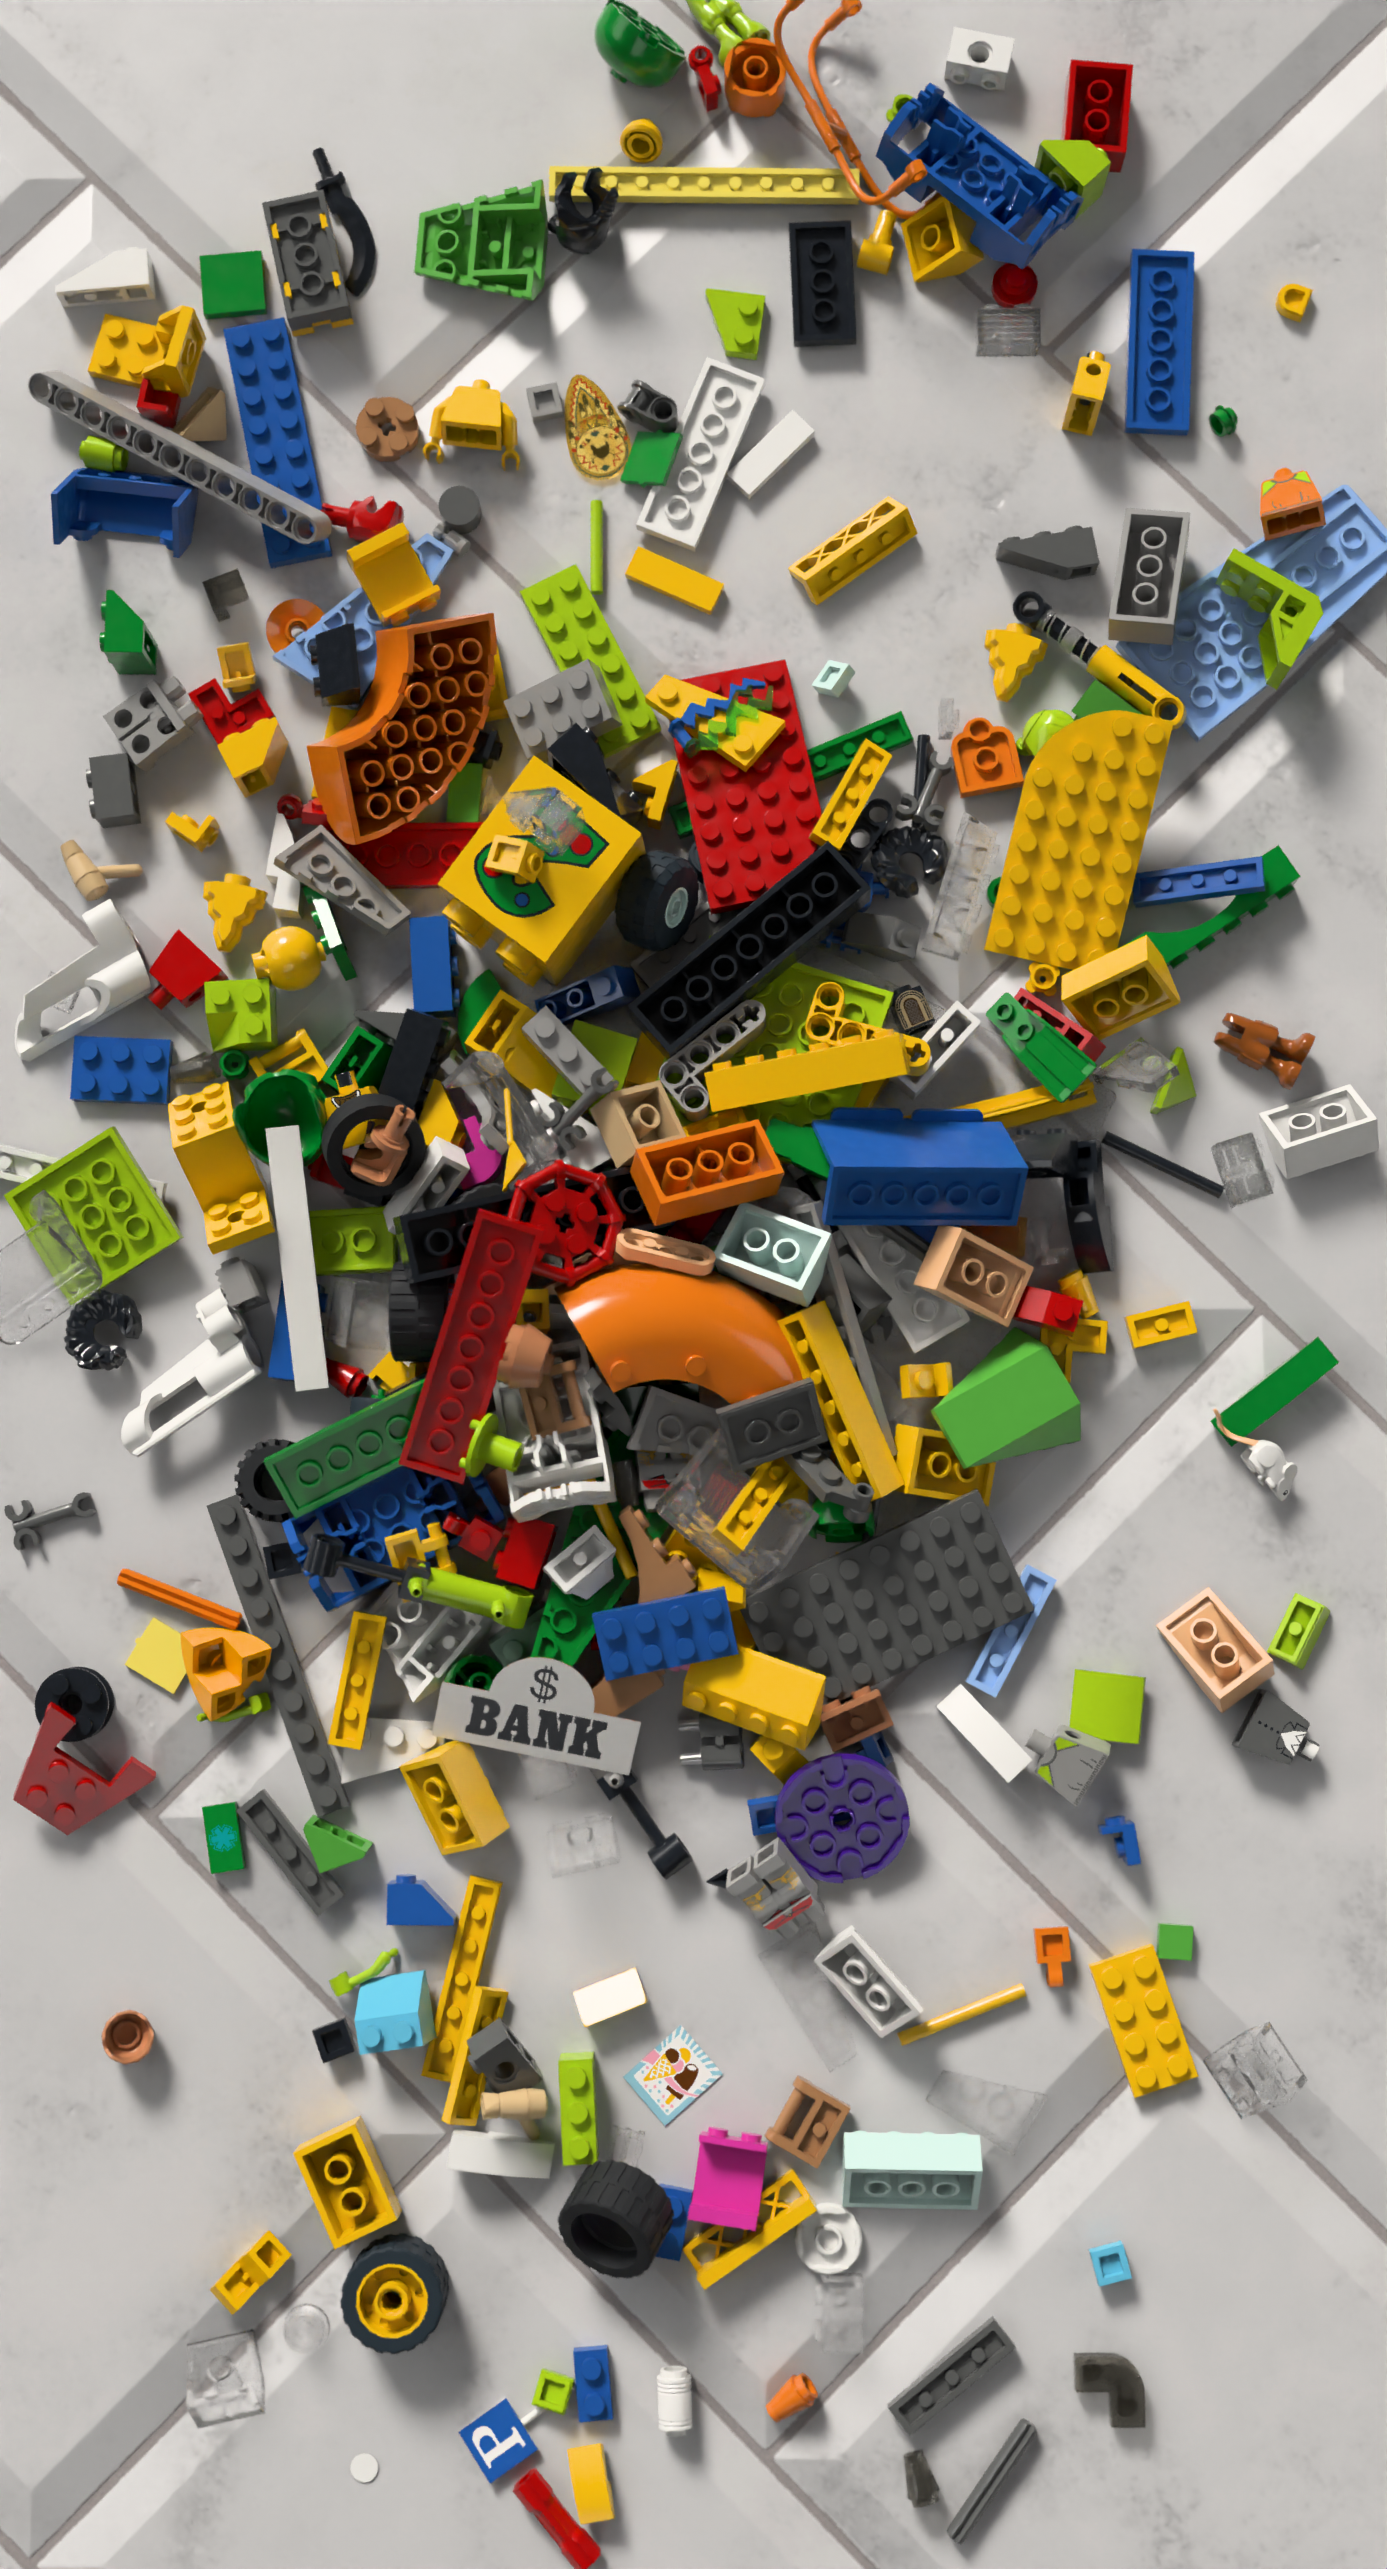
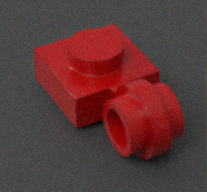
[688,45,722,112]
[277,793,331,827]

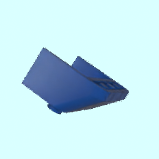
[51,468,198,558]

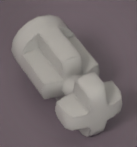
[432,523,471,558]

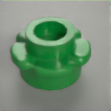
[1209,405,1238,437]
[219,1050,251,1080]

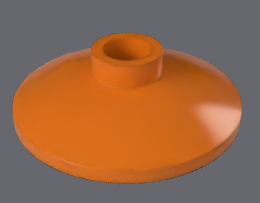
[266,599,325,653]

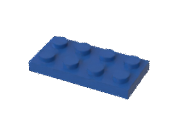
[592,1586,738,1681]

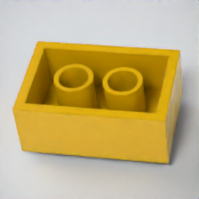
[293,2115,402,2249]

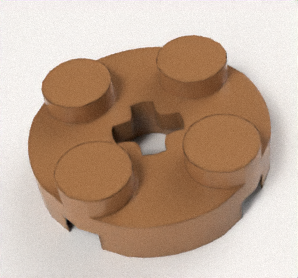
[356,397,420,462]

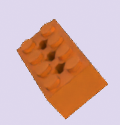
[630,1119,785,1226]

